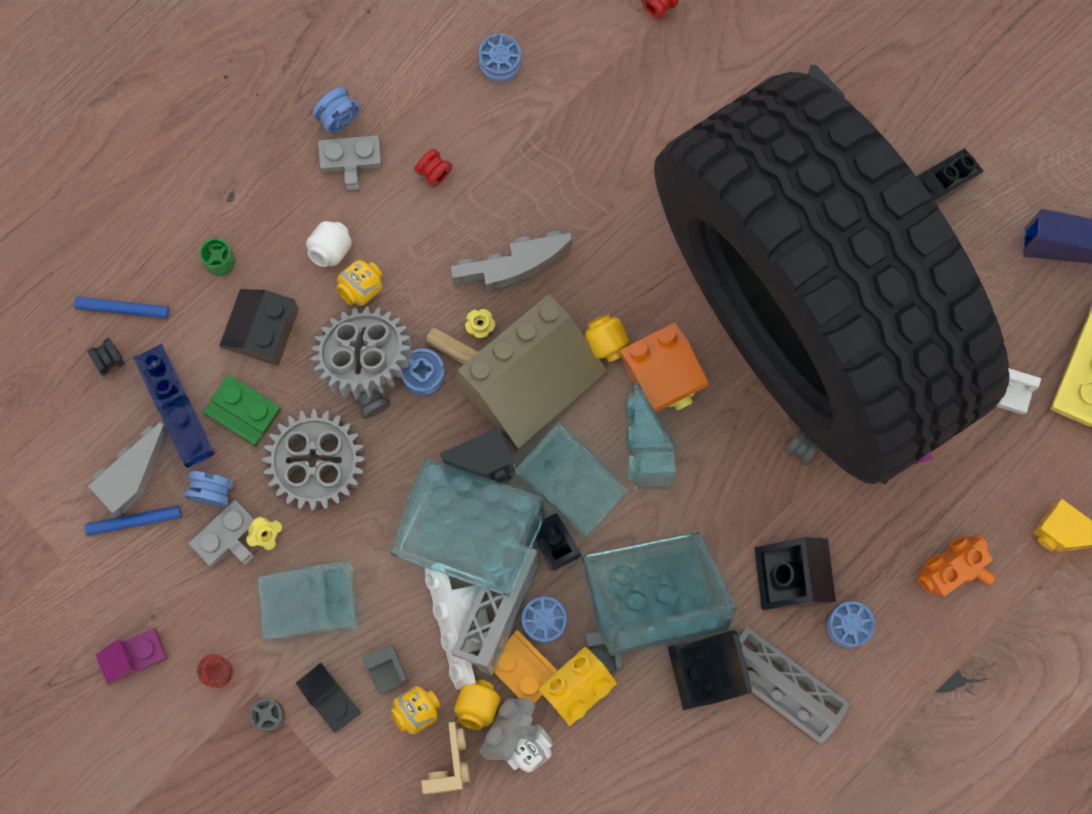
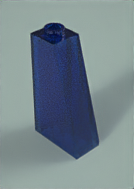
[1023,209,1092,264]

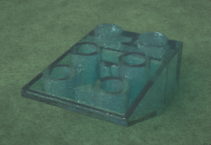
[625,384,676,489]
[516,423,628,538]
[257,561,359,641]

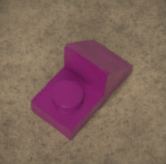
[96,629,168,685]

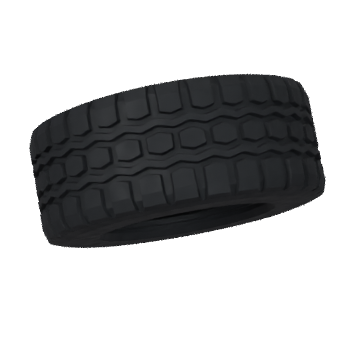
[654,72,1010,484]

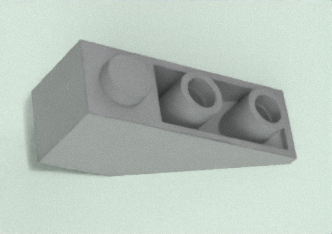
[88,422,169,517]

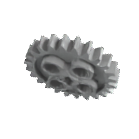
[311,306,413,399]
[262,409,366,512]

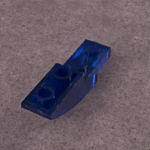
[133,344,215,468]

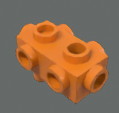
[917,534,995,597]

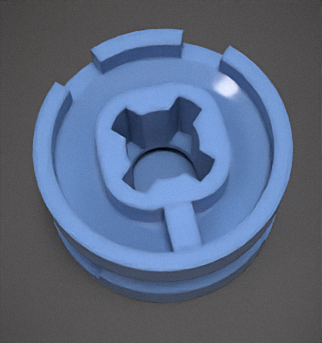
[479,34,521,82]
[312,87,361,134]
[401,348,445,396]
[184,471,233,507]
[522,596,567,644]
[826,601,875,648]

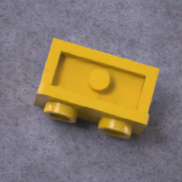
[538,647,617,727]

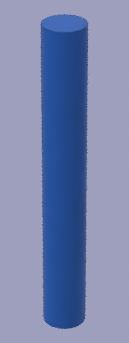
[74,297,169,319]
[85,506,182,536]

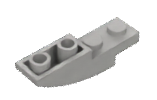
[451,231,572,292]

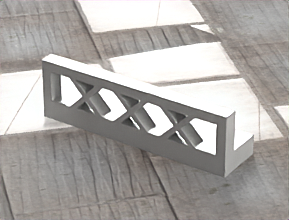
[452,538,541,676]
[739,626,850,745]

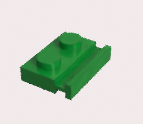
[203,374,281,447]

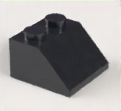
[219,289,299,366]
[440,427,515,486]
[754,537,836,610]

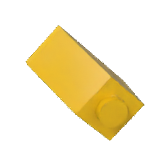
[1032,499,1092,552]

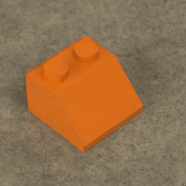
[619,322,709,414]

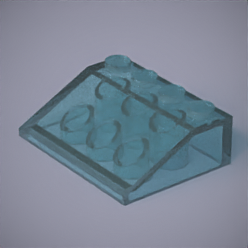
[390,458,546,597]
[582,532,737,656]

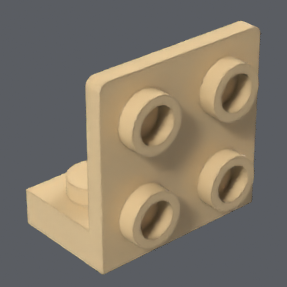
[421,722,470,795]

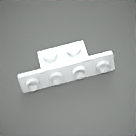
[425,560,489,690]

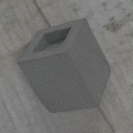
[585,629,623,673]
[362,644,409,694]

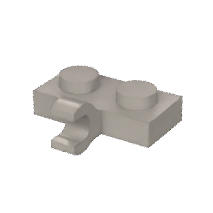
[318,135,382,191]
[188,500,255,567]
[479,698,542,761]

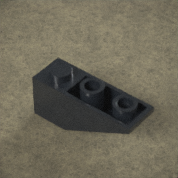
[916,148,984,205]

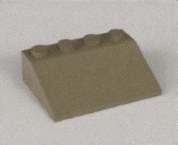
[454,294,608,450]

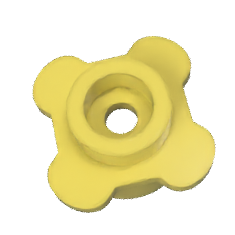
[246,517,282,550]

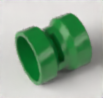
[200,238,235,276]

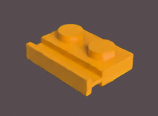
[493,630,558,704]

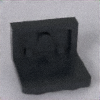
[668,630,752,710]

